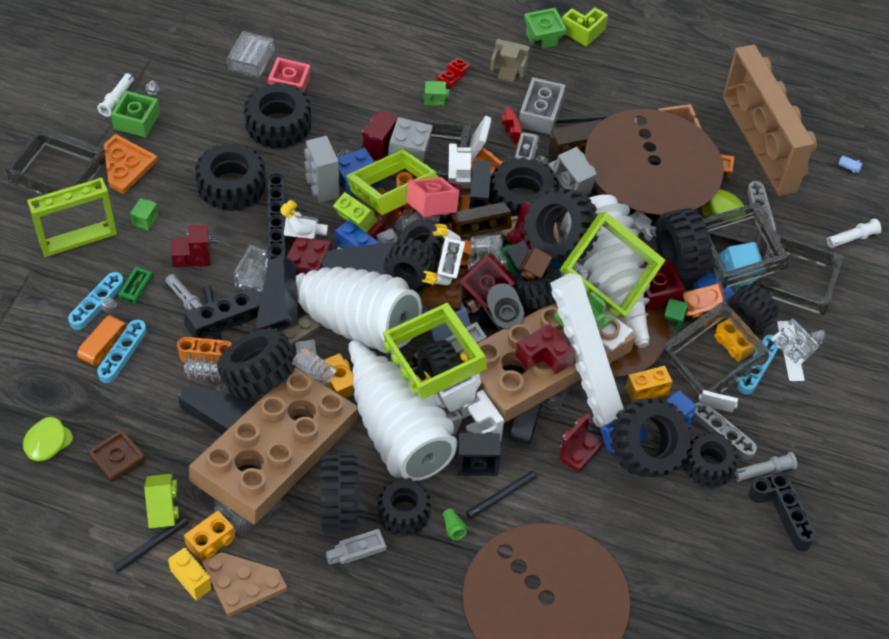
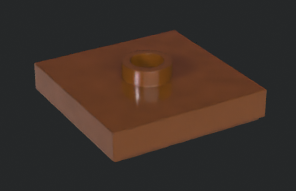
[87,429,146,483]

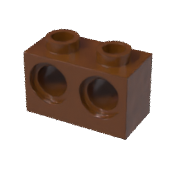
[518,248,552,281]

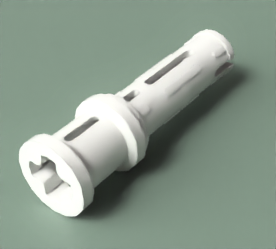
[97,73,134,117]
[827,219,881,248]

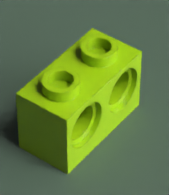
[333,192,378,233]

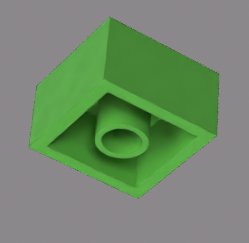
[111,91,160,138]

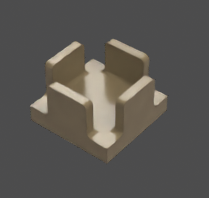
[490,39,530,82]

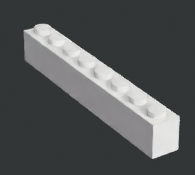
[550,273,624,428]

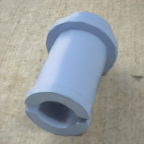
[838,155,863,173]

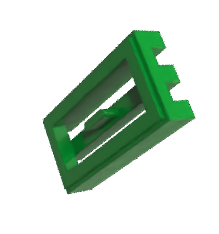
[118,267,153,304]

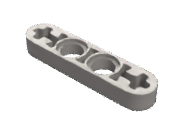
[747,181,776,240]
[694,402,757,460]

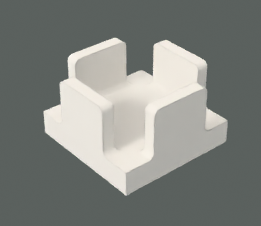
[448,144,471,188]
[461,390,504,442]

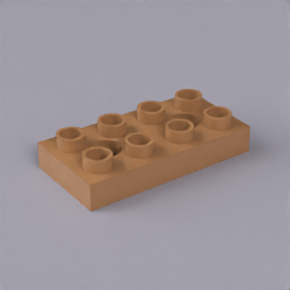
[723,44,817,196]
[459,293,635,423]
[189,368,358,525]

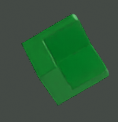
[664,299,688,331]

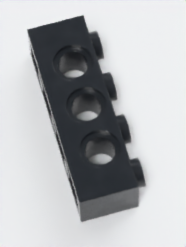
[184,287,261,338]

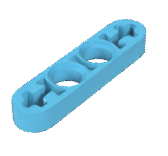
[68,272,124,330]
[97,320,147,383]
[737,335,780,394]

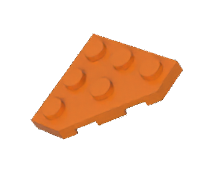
[104,134,158,194]

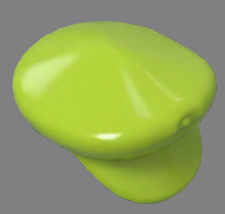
[702,189,745,222]
[23,417,73,462]

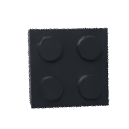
[457,432,501,476]

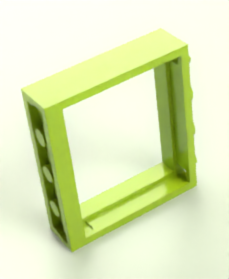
[346,149,439,215]
[27,178,117,257]
[560,212,665,318]
[382,303,487,400]

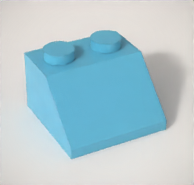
[715,242,766,291]

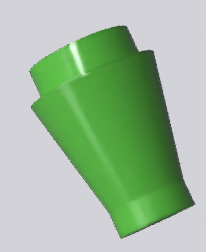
[442,508,467,540]

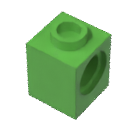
[424,81,449,106]
[130,198,159,231]

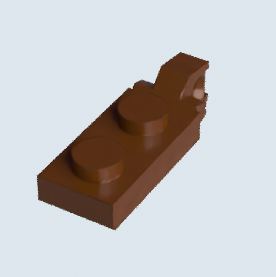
[462,296,482,314]

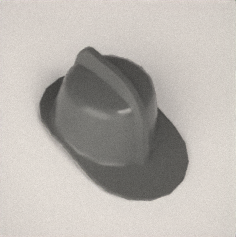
[487,283,524,329]

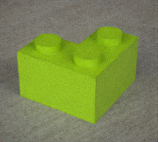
[562,7,608,47]
[144,474,179,528]

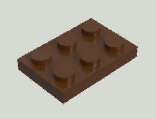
[422,266,467,309]

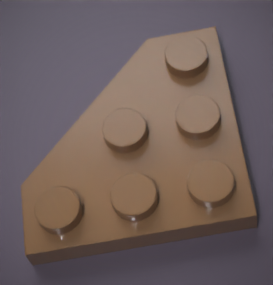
[202,552,288,618]

